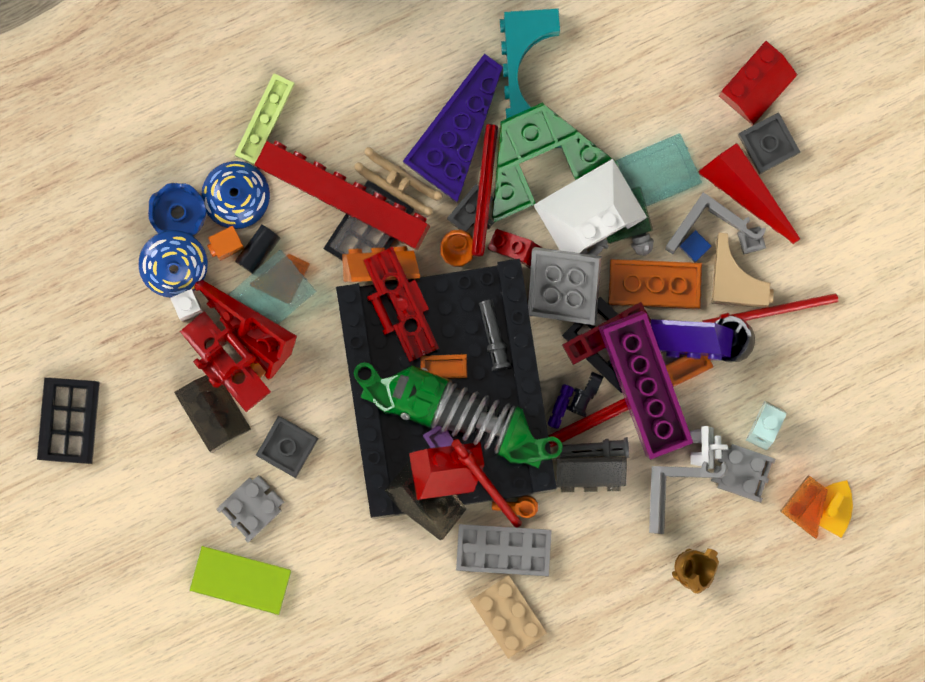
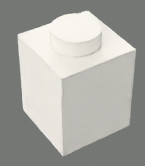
[170,289,203,322]

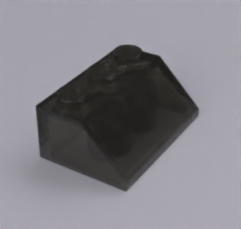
[174,375,252,453]
[555,457,627,493]

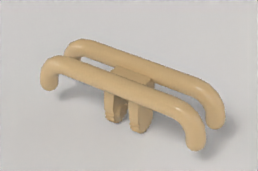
[354,147,443,216]

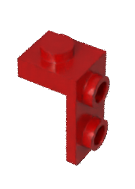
[488,229,542,269]

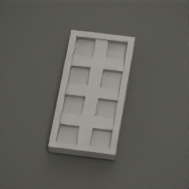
[456,524,551,576]

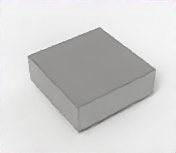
[737,226,766,255]

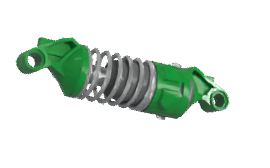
[354,362,562,468]

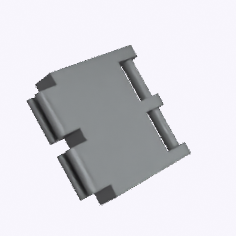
[711,444,776,503]
[216,475,284,543]

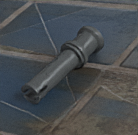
[478,300,512,371]
[560,437,629,459]

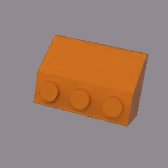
[342,246,420,282]

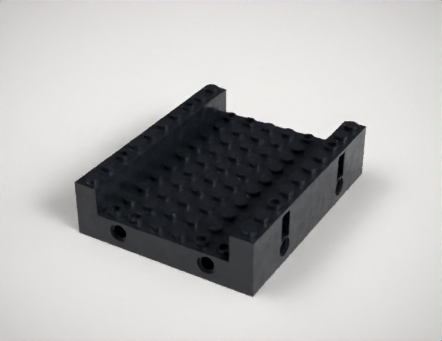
[336,259,557,519]

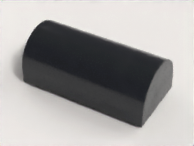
[235,225,281,275]

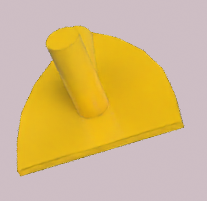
[801,480,853,538]

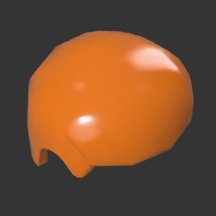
[440,229,473,267]

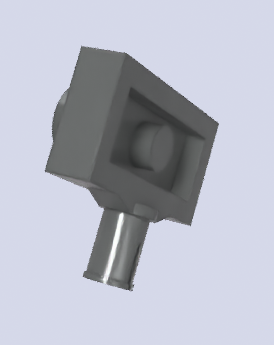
[447,184,494,232]

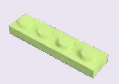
[234,73,295,165]

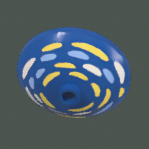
[201,161,270,229]
[138,230,208,298]

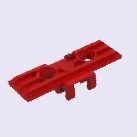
[363,247,439,362]
[180,311,271,412]

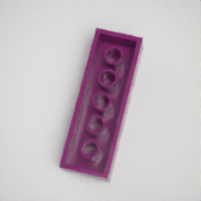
[599,311,693,460]

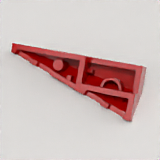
[698,143,800,244]
[194,280,297,380]

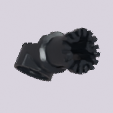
[567,372,604,417]

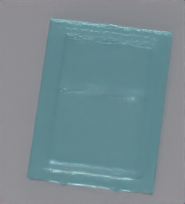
[615,133,702,209]
[228,250,317,324]

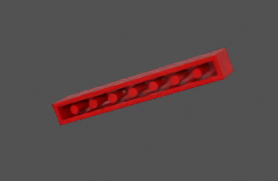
[254,141,430,251]

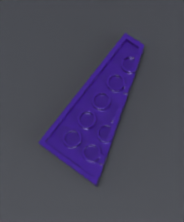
[403,53,503,203]

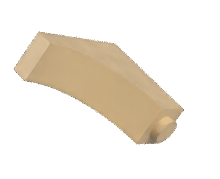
[711,233,774,308]

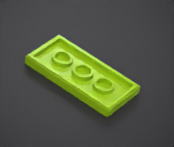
[189,546,291,615]

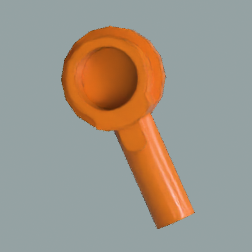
[492,495,538,518]

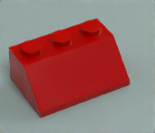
[719,41,798,126]
[409,442,484,500]

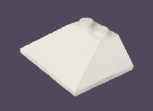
[534,159,647,254]

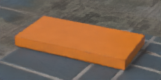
[608,259,702,309]

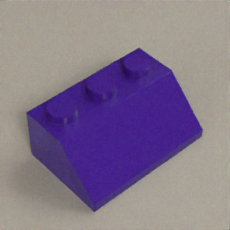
[651,319,733,361]

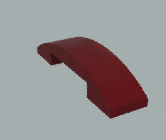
[562,302,651,365]

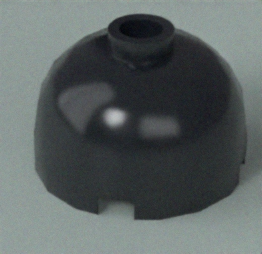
[715,316,755,363]

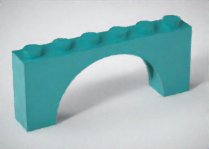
[500,8,561,148]

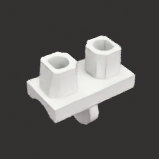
[690,426,728,469]

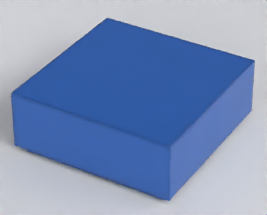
[679,230,711,263]

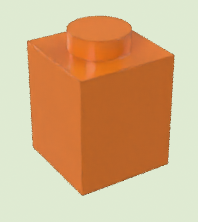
[207,226,244,261]

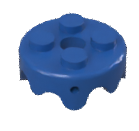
[148,183,207,236]

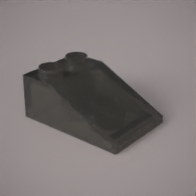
[385,460,467,540]

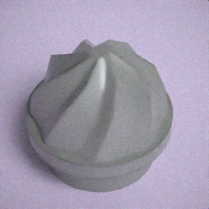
[631,233,654,256]

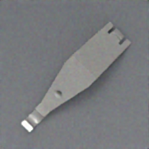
[665,192,766,255]
[649,461,728,534]

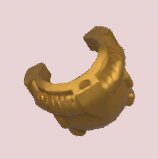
[672,548,719,594]

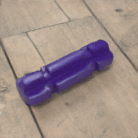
[548,384,574,429]

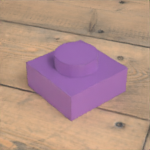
[423,426,454,448]

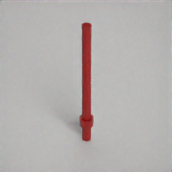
[702,293,838,323]
[451,439,522,528]

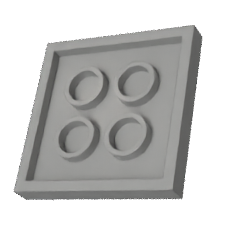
[528,247,602,325]

